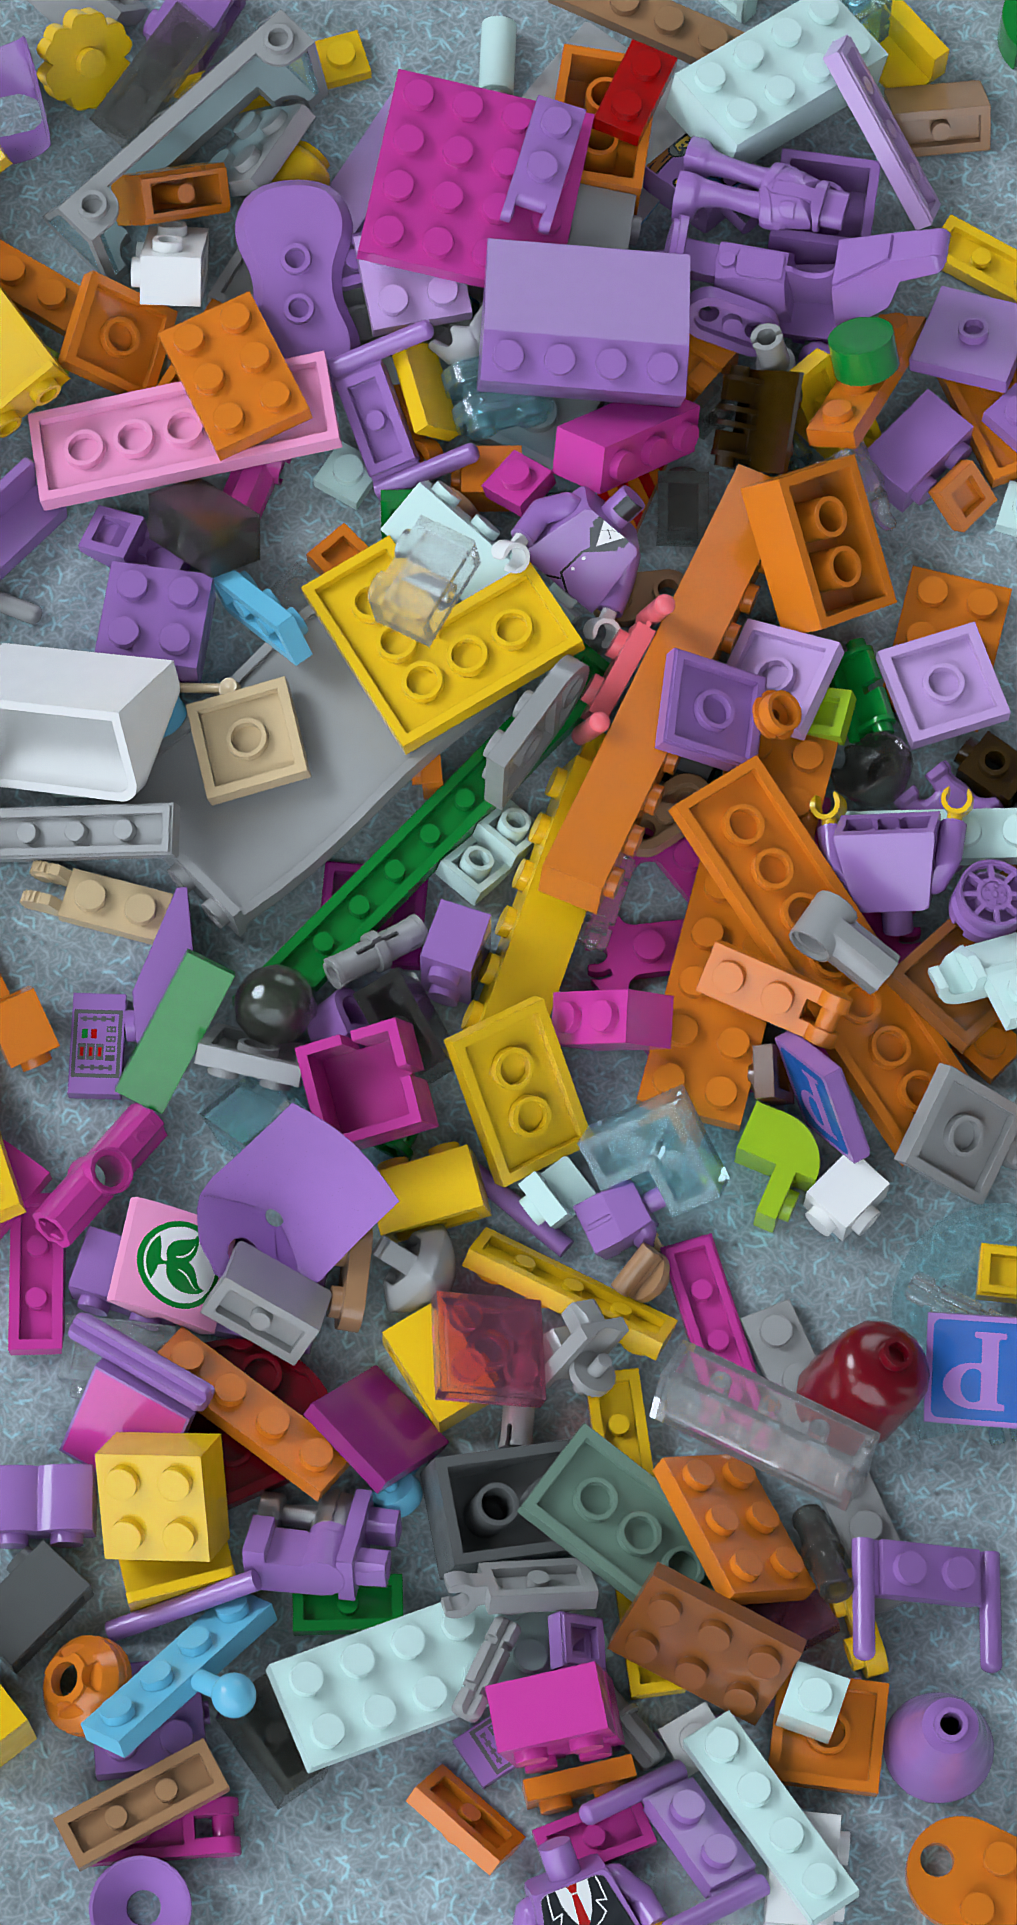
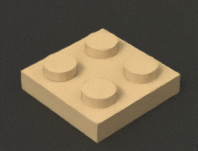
[186,676,311,806]

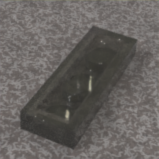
[89,1,220,146]

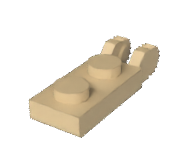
[19,860,173,945]

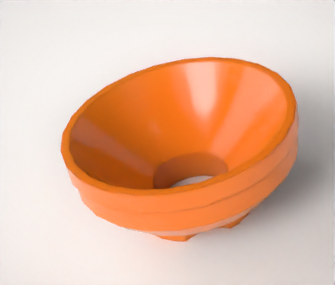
[43,1635,132,1738]

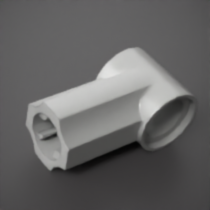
[789,890,901,995]

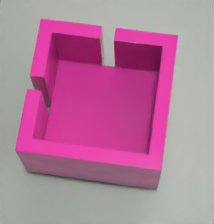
[295,1017,439,1150]
[485,1661,625,1774]

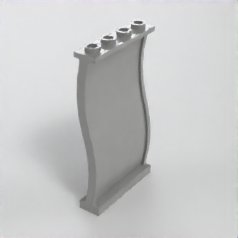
[100,597,518,937]

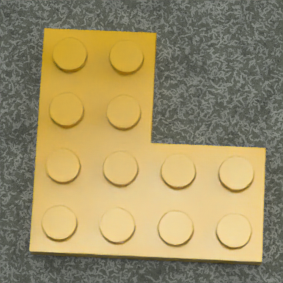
[301,535,585,755]

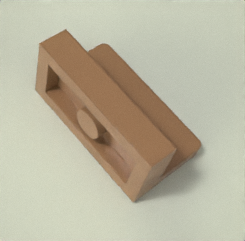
[884,80,991,157]

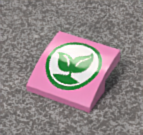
[107,1197,236,1335]

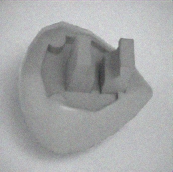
[372,1224,457,1314]

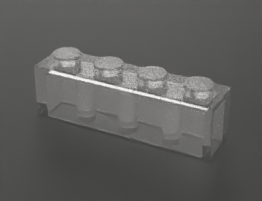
[649,1339,881,1512]

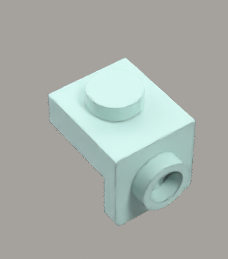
[518,1156,597,1229]

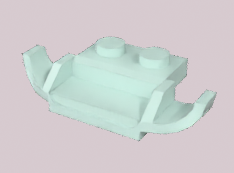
[928,932,1017,1031]

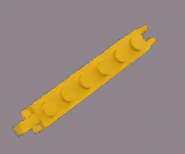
[461,733,606,1030]

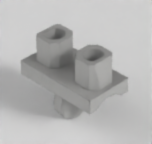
[535,1299,629,1397]

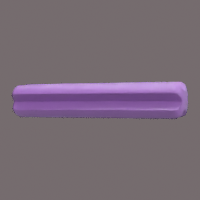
[68,1312,215,1412]

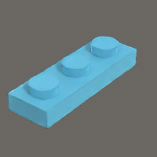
[206,561,313,666]

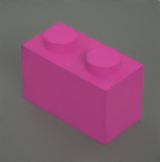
[552,989,674,1051]

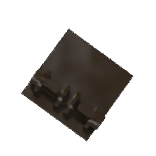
[710,364,804,474]

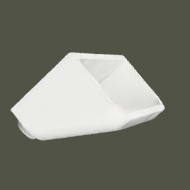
[0,643,180,802]

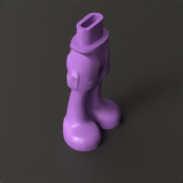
[671,136,851,232]

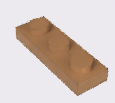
[53,1738,230,1872]

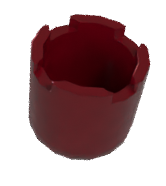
[796,1320,930,1452]

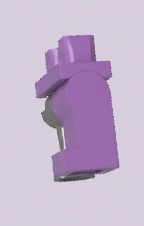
[242,1489,402,1601]

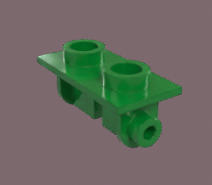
[829,638,897,748]

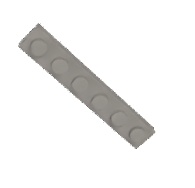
[740,1299,908,1616]

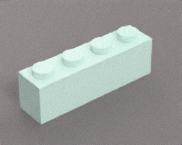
[380,480,582,625]

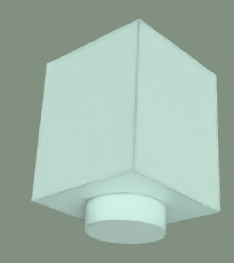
[775,1661,850,1744]

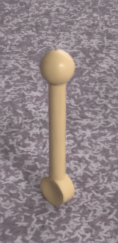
[179,677,241,694]

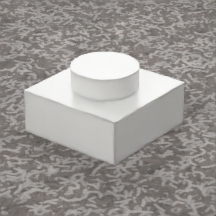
[656,1702,715,1777]

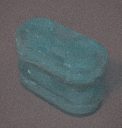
[441,356,555,441]

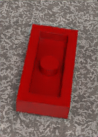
[592,39,678,147]

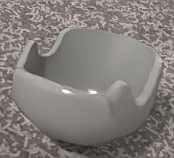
[428,301,483,371]

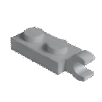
[441,1558,599,1618]

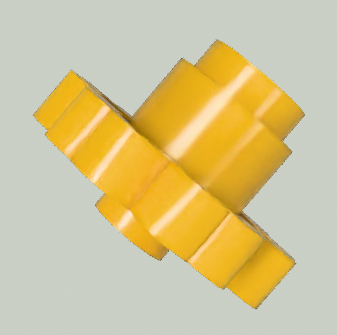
[36,7,132,111]

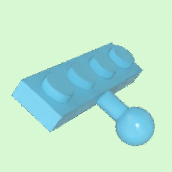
[81,1594,277,1758]

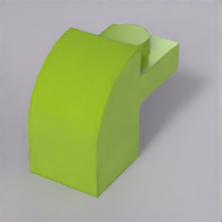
[734,1101,820,1233]

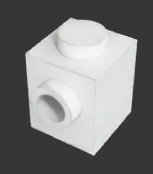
[803,1155,890,1241]

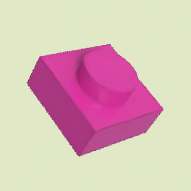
[482,450,557,517]

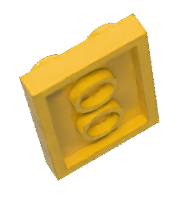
[443,996,594,1187]

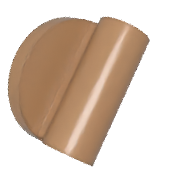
[611,1242,670,1303]

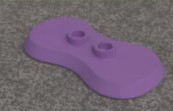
[235,179,361,393]

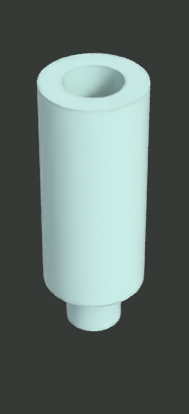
[478,16,517,95]

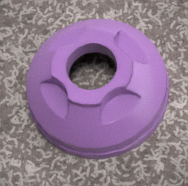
[89,1855,193,1925]

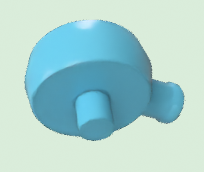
[372,1467,423,1518]

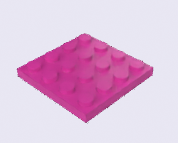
[356,69,595,288]

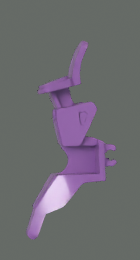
[651,214,951,344]

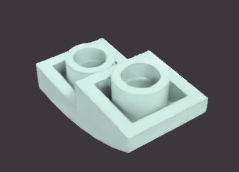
[435,800,535,906]

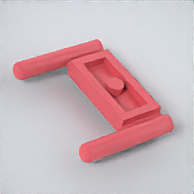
[571,594,675,746]

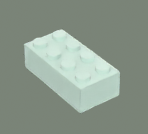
[665,0,889,164]

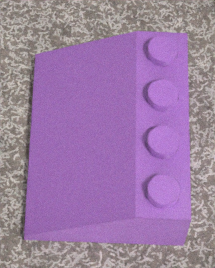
[477,238,691,407]

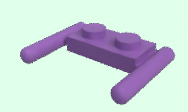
[328,320,480,500]
[852,1537,1002,1673]
[579,1759,770,1925]

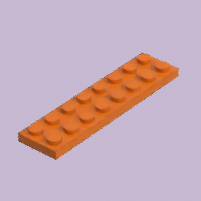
[636,733,839,1132]
[668,755,969,1167]

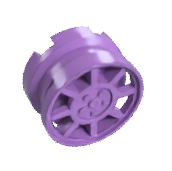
[948,859,1017,943]

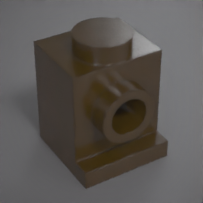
[954,731,1017,808]

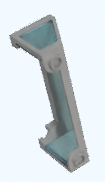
[42,9,329,282]

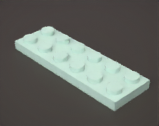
[266,1555,614,1774]

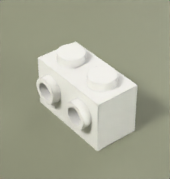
[131,220,209,307]

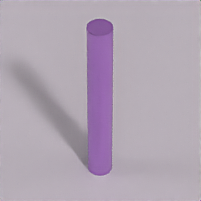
[450,1141,574,1258]
[105,1569,262,1642]

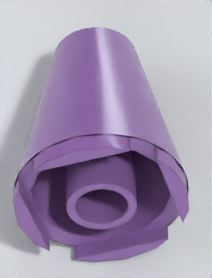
[883,1692,994,1803]

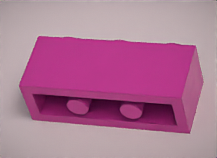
[552,399,700,494]

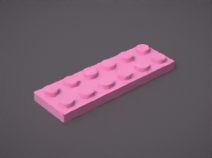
[27,351,343,511]

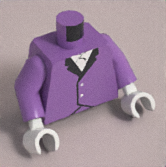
[491,485,645,648]

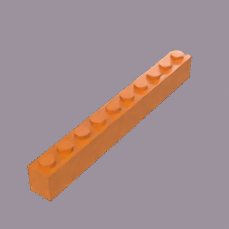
[538,464,773,915]

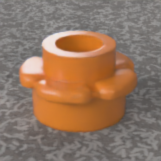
[752,690,802,740]

